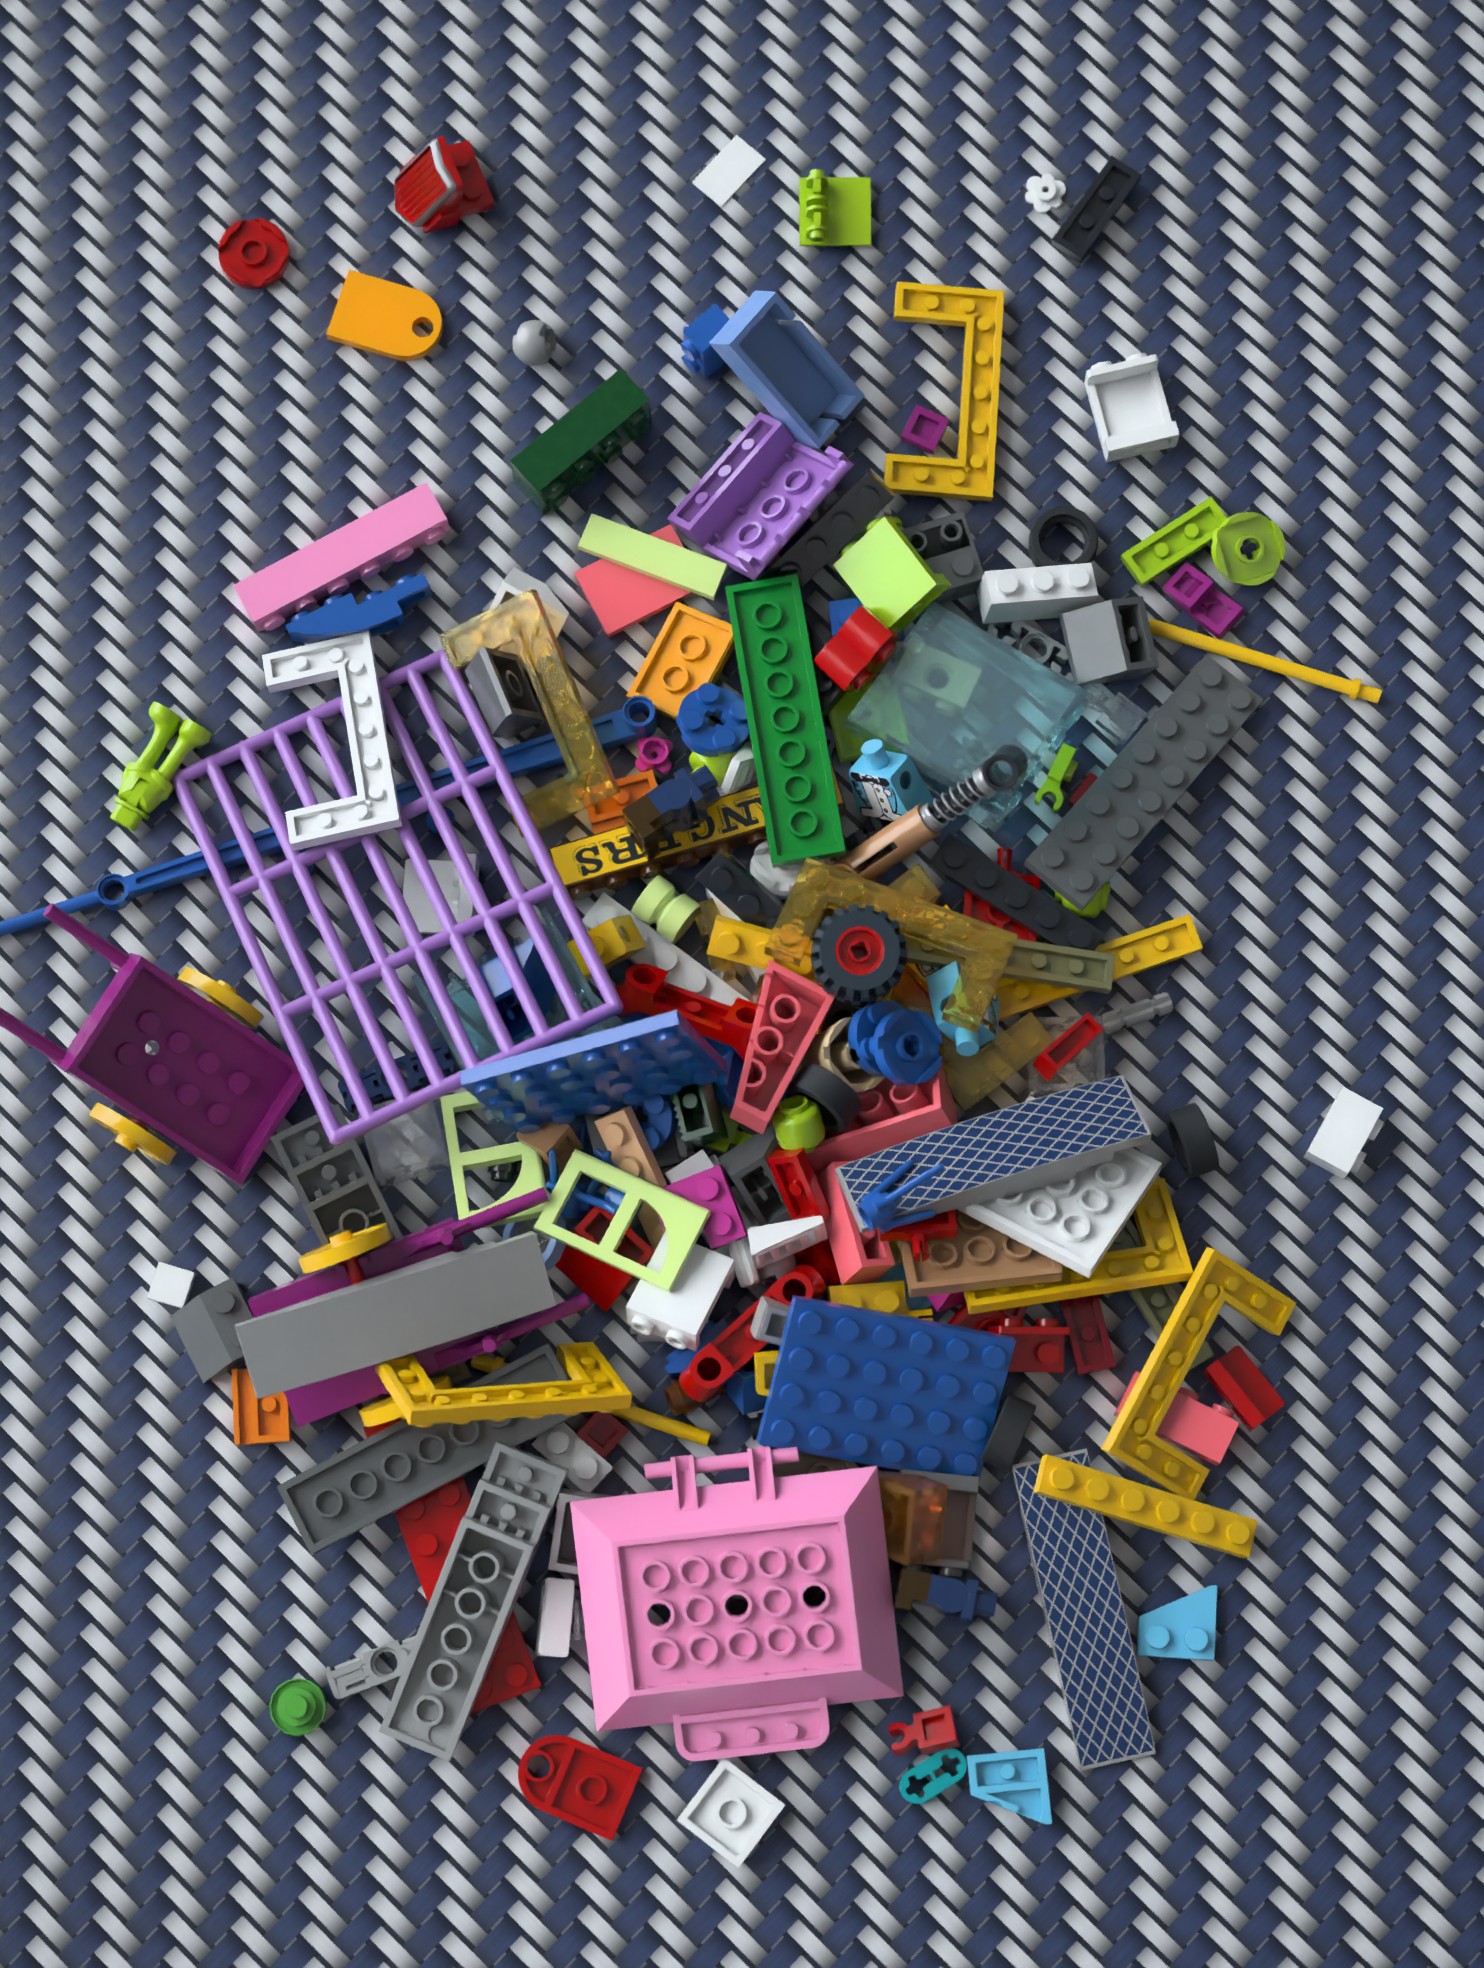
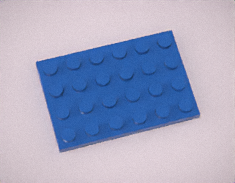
[459,1010,728,1134]
[757,1295,1016,1479]

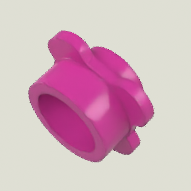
[635,737,673,774]

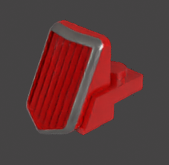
[394,136,494,234]

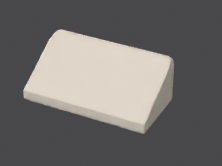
[535,1577,575,1657]

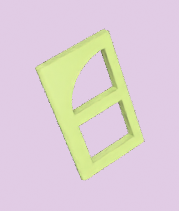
[440,1092,548,1229]
[534,1149,711,1293]

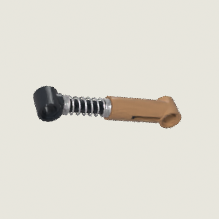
[824,744,1028,899]

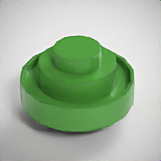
[269,1678,327,1736]

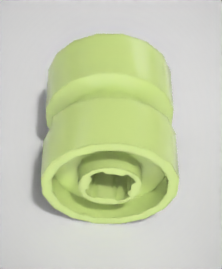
[631,875,701,944]

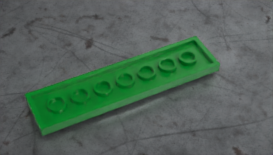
[725,574,846,868]

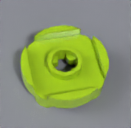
[1211,512,1286,586]

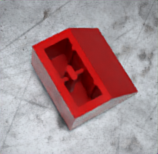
[554,1206,655,1313]

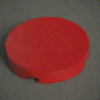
[218,218,290,289]

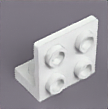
[401,853,480,936]

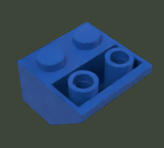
[478,938,557,1042]

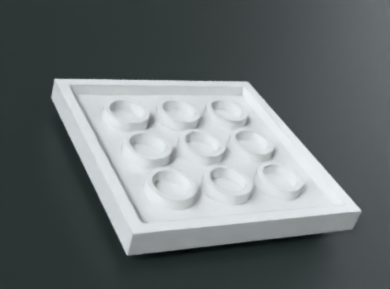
[957,1095,1162,1278]

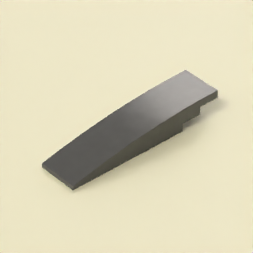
[270,1104,472,1386]

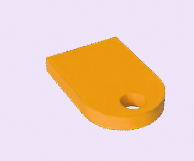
[326,270,443,361]

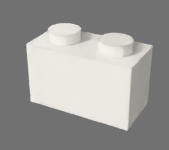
[1304,1087,1384,1179]

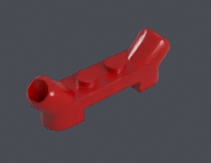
[614,963,758,1061]
[679,1264,825,1402]

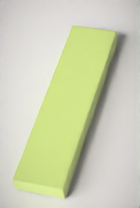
[578,513,727,600]

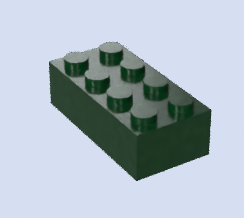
[510,368,652,515]

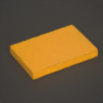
[626,601,735,720]

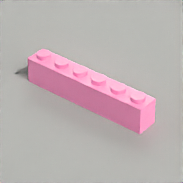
[233,482,450,632]

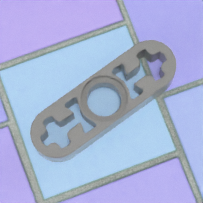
[987,621,1074,687]

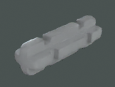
[1101,992,1174,1034]

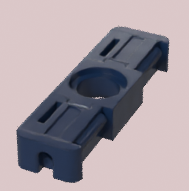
[338,1042,456,1114]

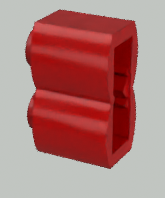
[813,606,900,693]

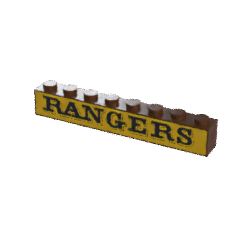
[548,763,847,900]

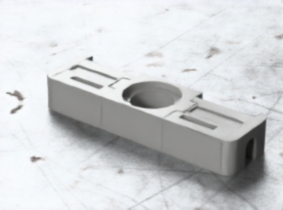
[325,1635,416,1700]

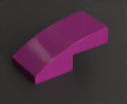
[1162,562,1244,640]

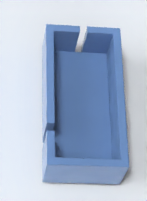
[709,290,865,448]

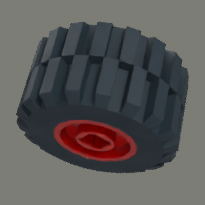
[811,904,908,1005]

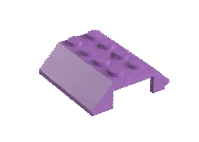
[667,412,854,581]

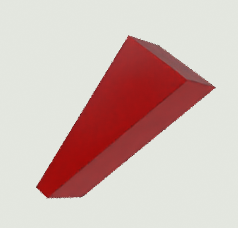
[1032,1013,1104,1082]

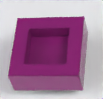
[901,405,949,455]

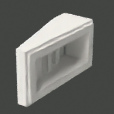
[720,740,758,794]
[747,1215,828,1269]

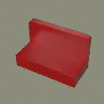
[766,1146,831,1220]
[1202,1345,1284,1432]

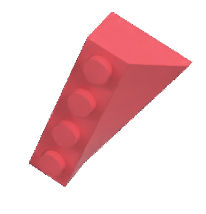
[729,959,835,1135]

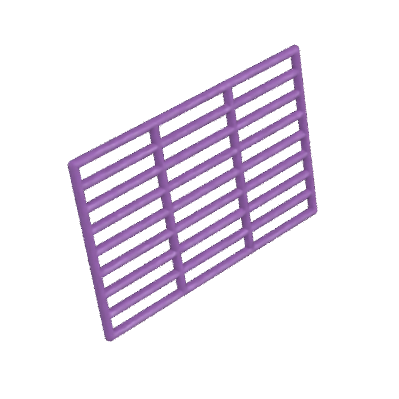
[171,649,623,1145]

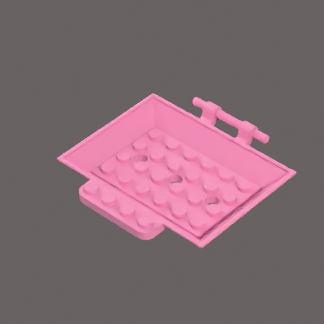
[570,1446,904,1761]

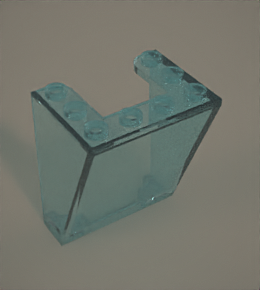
[843,601,1089,829]

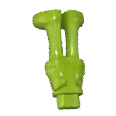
[110,702,212,832]

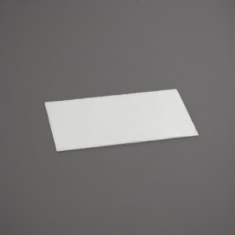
[692,135,766,207]

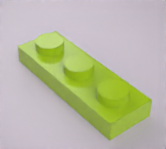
[1120,496,1227,587]

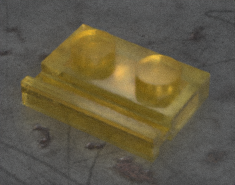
[694,898,736,982]

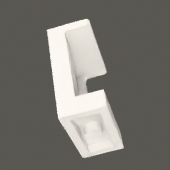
[1084,353,1179,463]
[626,1231,735,1351]

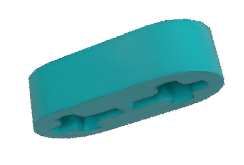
[899,1748,967,1804]

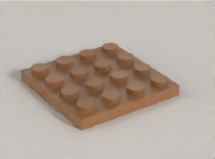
[899,1209,1063,1298]

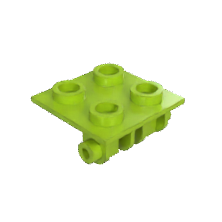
[799,169,871,246]

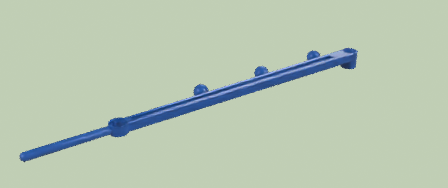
[0,696,658,937]

